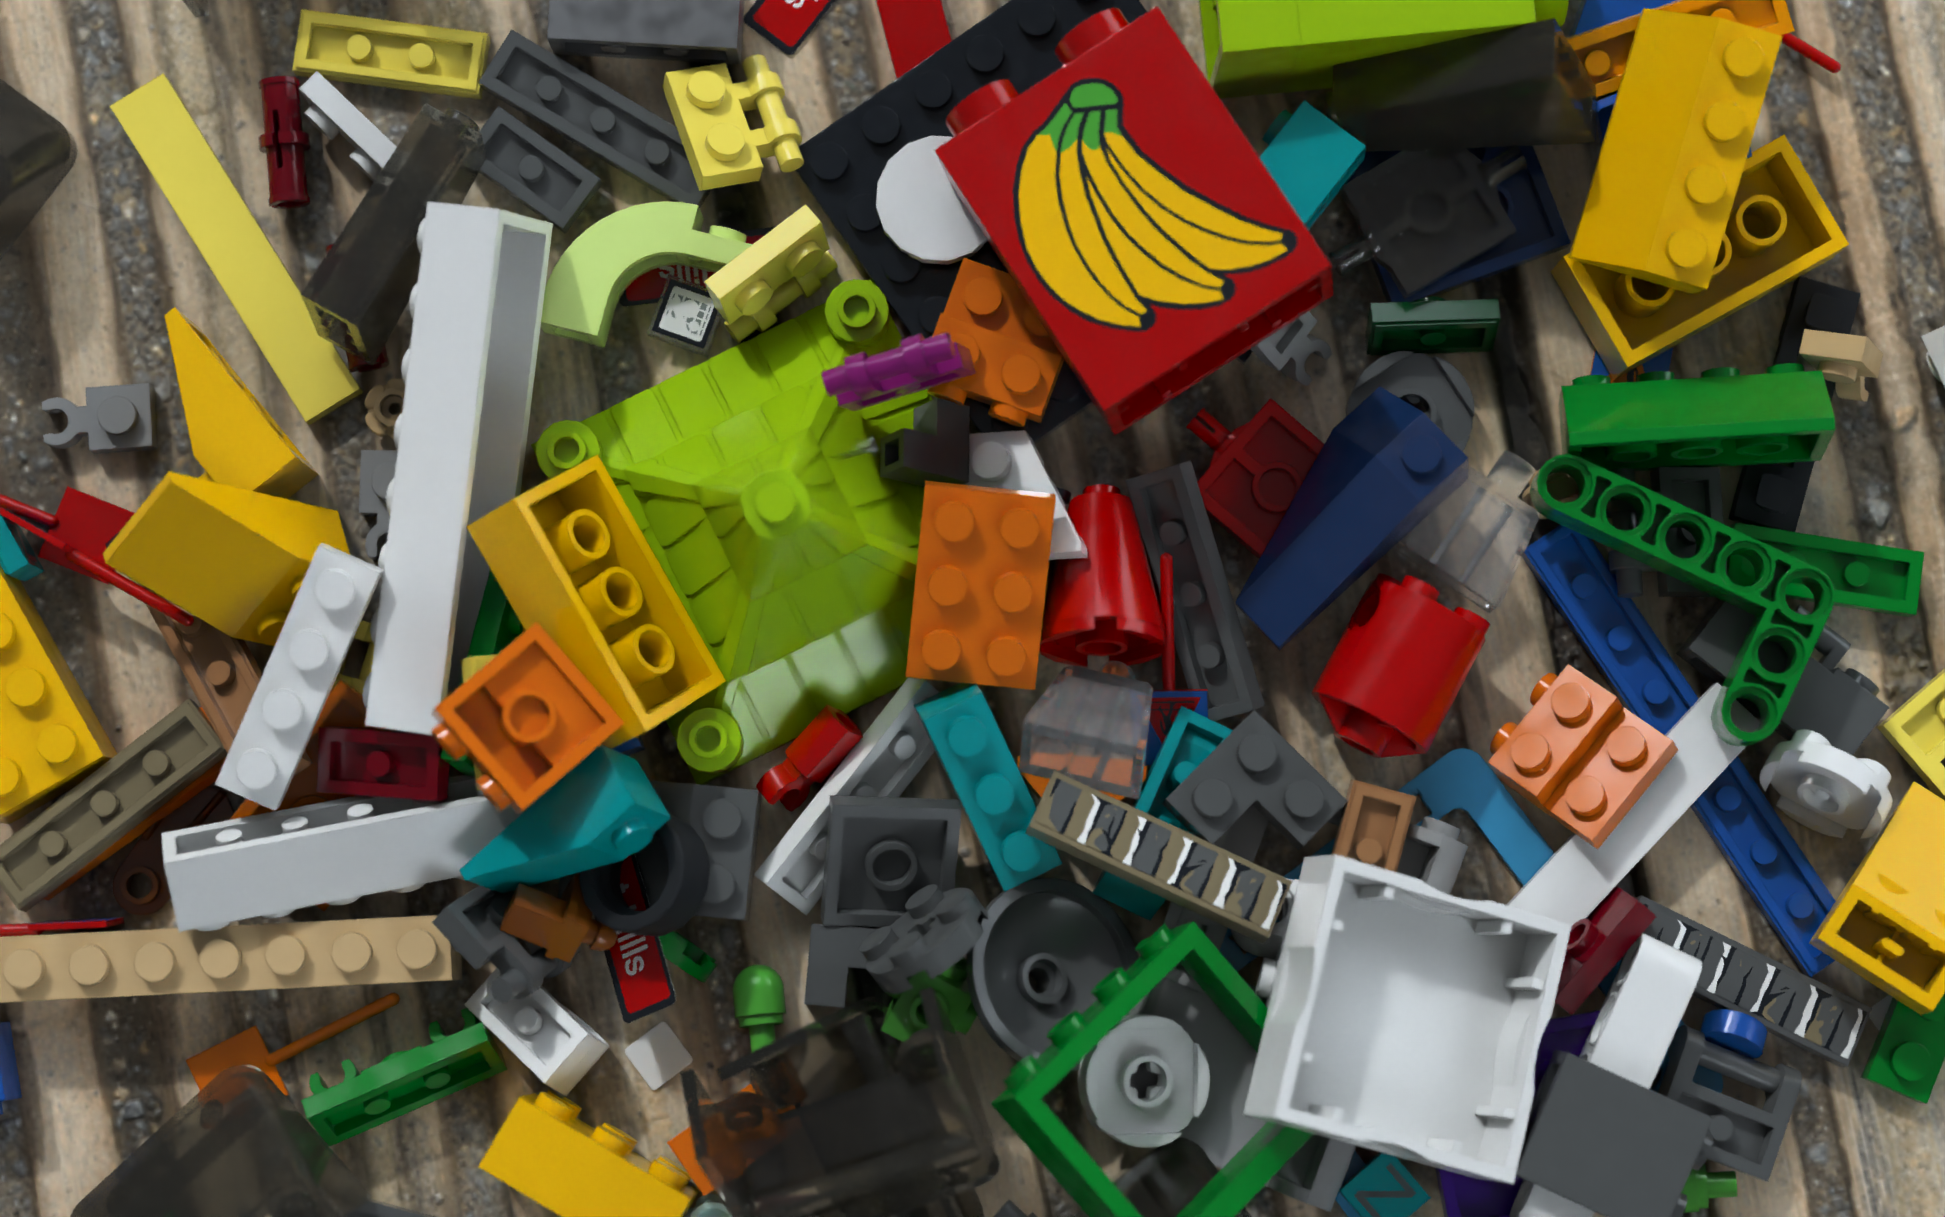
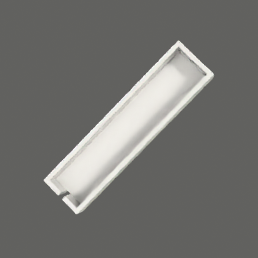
[363,202,553,735]

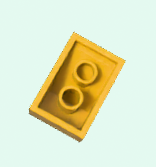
[164,307,319,499]
[103,471,350,646]

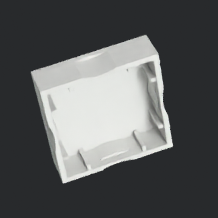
[1243,855,1572,1184]

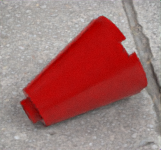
[1039,484,1166,667]

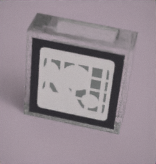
[647,274,723,358]

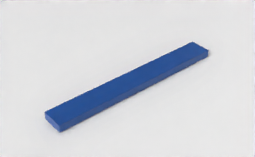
[1519,525,1836,977]

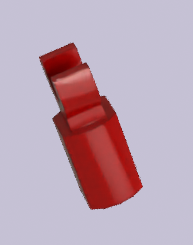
[756,705,863,812]

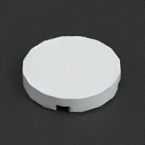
[876,136,987,265]

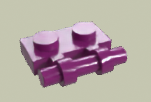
[822,332,976,411]

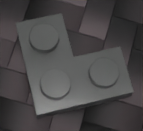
[1161,710,1347,850]

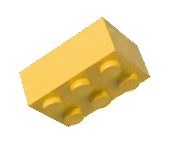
[478,1089,700,1217]

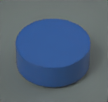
[1700,1009,1768,1059]

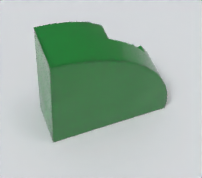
[659,931,717,983]

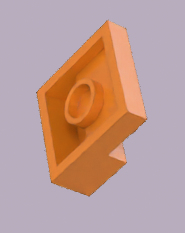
[927,258,1064,427]
[431,622,624,815]
[1488,664,1678,850]

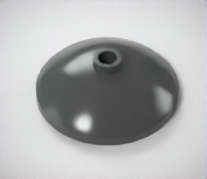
[966,878,1139,1072]

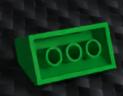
[1559,363,1836,471]

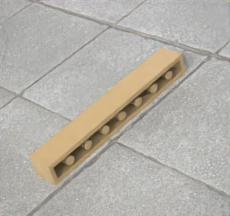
[0,915,462,1003]

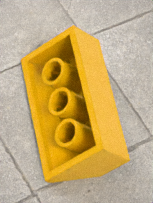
[1569,8,1783,294]

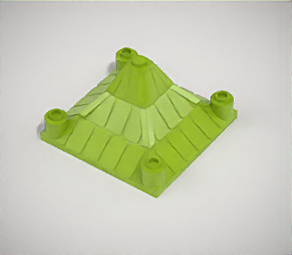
[531,278,933,785]

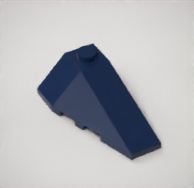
[1235,386,1469,650]

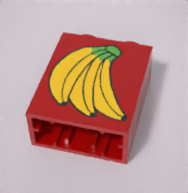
[934,6,1334,436]

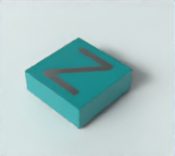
[0,515,45,582]
[1339,1152,1431,1217]

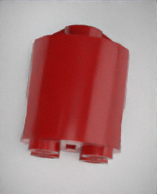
[1312,573,1490,758]

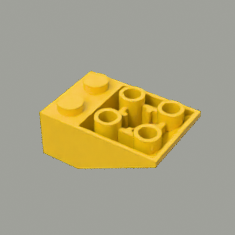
[1809,781,1945,1015]

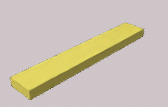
[110,73,363,425]

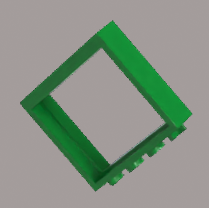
[991,921,1313,1217]

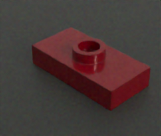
[317,726,449,801]
[1555,886,1657,1015]

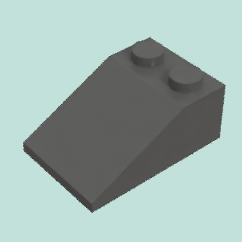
[558,781,762,921]

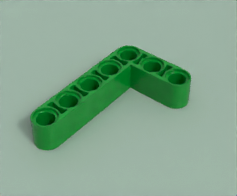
[1530,454,1836,747]

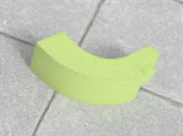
[541,201,753,348]

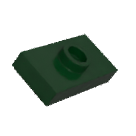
[1365,297,1500,355]

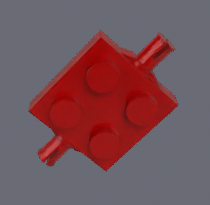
[1186,398,1324,559]

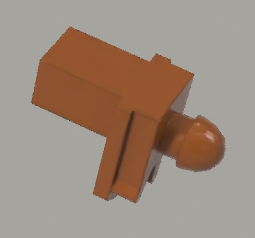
[500,873,617,963]

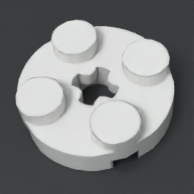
[1760,729,1892,839]
[1078,1014,1210,1148]

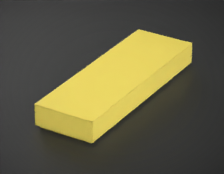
[292,9,490,100]

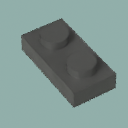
[461,106,602,234]

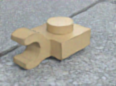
[1799,329,1883,401]

